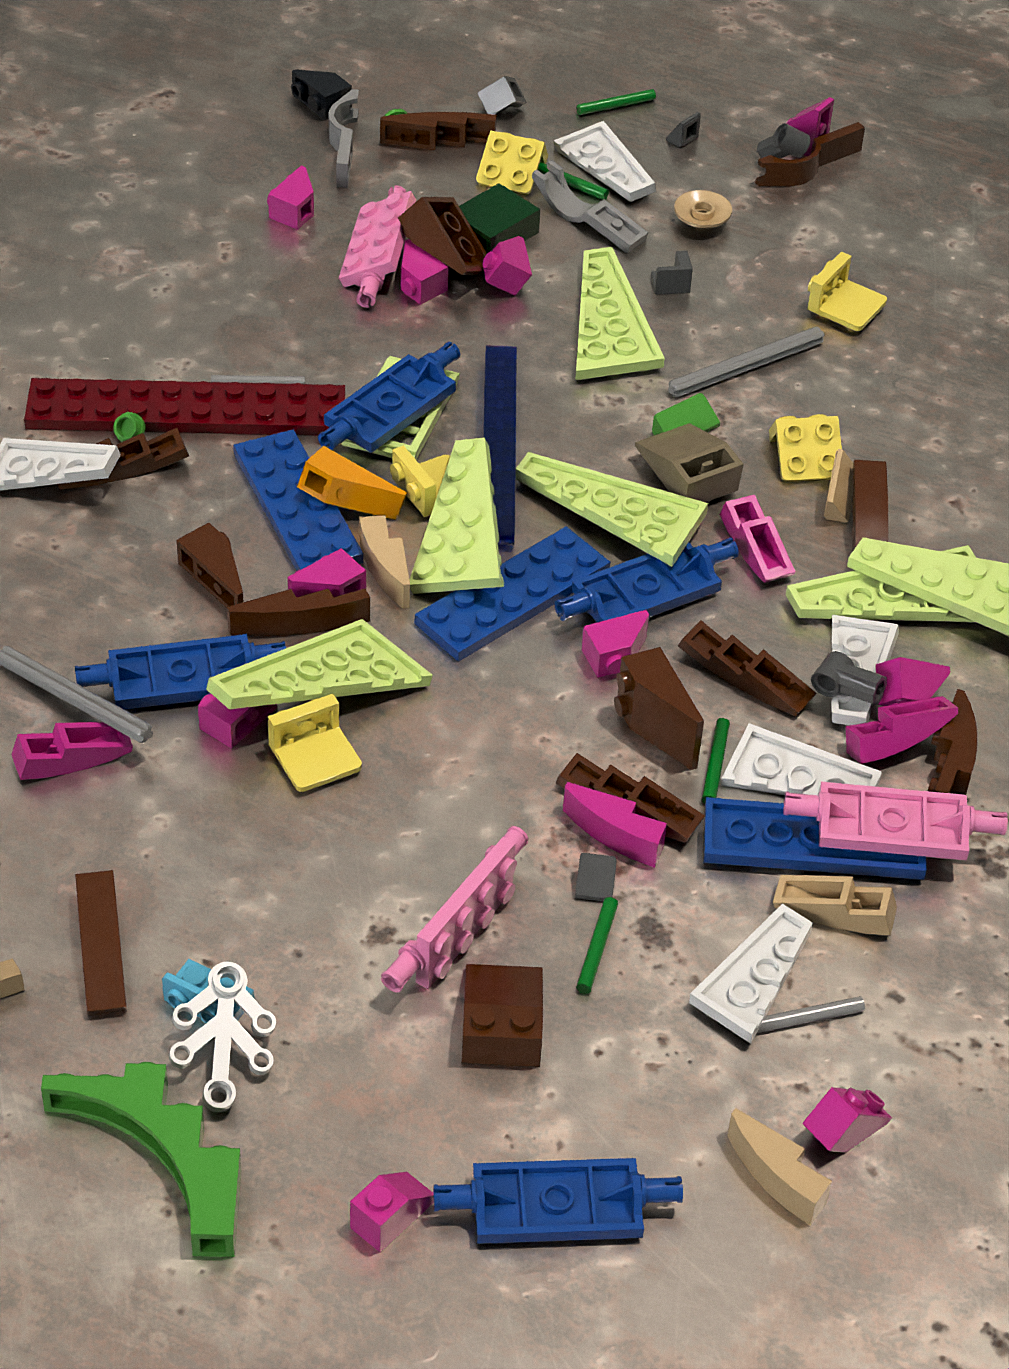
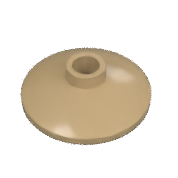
[674,190,732,228]

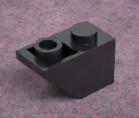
[291,69,352,120]

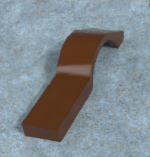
[755,122,865,186]

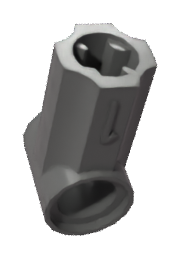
[756,123,810,158]
[811,651,887,705]

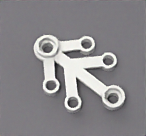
[169,962,276,1112]

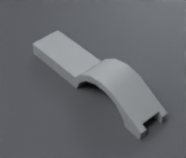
[328,89,359,188]
[532,160,648,254]

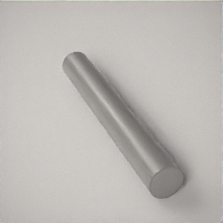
[211,375,305,384]
[757,996,865,1033]

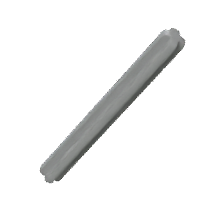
[668,326,825,398]
[0,646,153,743]

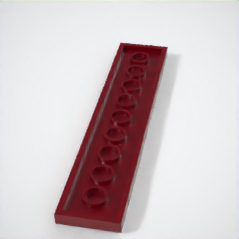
[24,378,346,436]

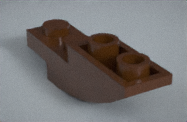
[927,689,977,795]

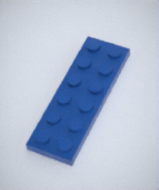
[233,429,364,571]
[414,526,611,662]
[703,797,926,880]

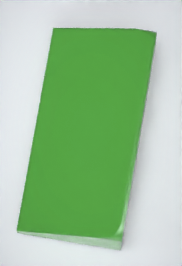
[652,393,720,435]

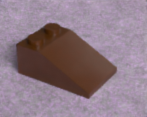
[398,197,487,275]
[614,647,704,770]
[461,964,543,1067]

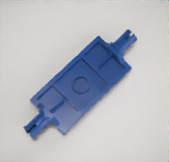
[318,342,460,453]
[555,537,739,622]
[75,634,286,709]
[433,1158,683,1244]

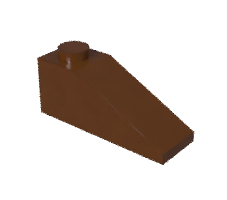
[176,523,244,608]

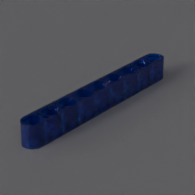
[483,345,517,545]

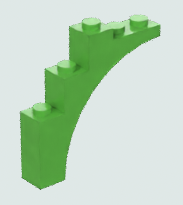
[41,1062,242,1257]

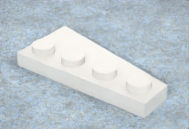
[554,121,656,202]
[0,438,121,491]
[832,615,899,725]
[721,724,882,795]
[689,904,813,1044]

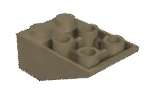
[635,423,744,502]

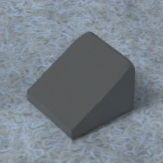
[666,112,701,148]
[575,853,617,901]

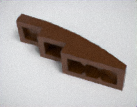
[380,112,497,150]
[57,428,190,490]
[851,460,888,552]
[227,589,370,637]
[678,620,817,716]
[556,753,705,843]
[75,870,127,1015]

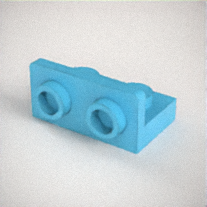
[162,959,255,1023]

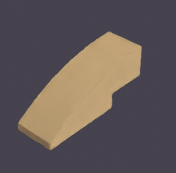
[359,515,410,609]
[773,875,897,936]
[727,1108,832,1226]

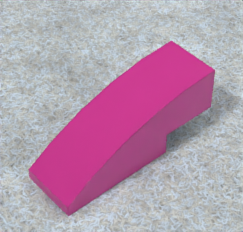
[719,494,796,583]
[846,696,958,764]
[11,722,133,780]
[563,782,667,868]

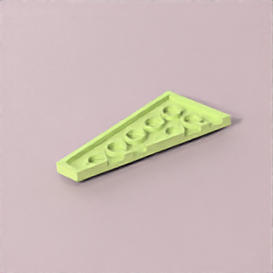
[575,247,665,380]
[409,437,504,594]
[515,452,708,567]
[847,538,1009,636]
[786,545,976,622]
[206,619,433,709]

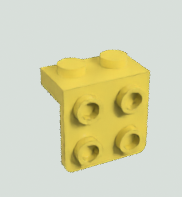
[476,130,548,195]
[807,251,887,331]
[769,414,842,482]
[390,445,450,517]
[268,694,362,792]

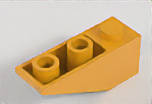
[297,446,407,520]

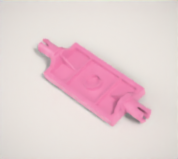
[338,185,416,308]
[783,782,1008,860]
[381,826,529,992]

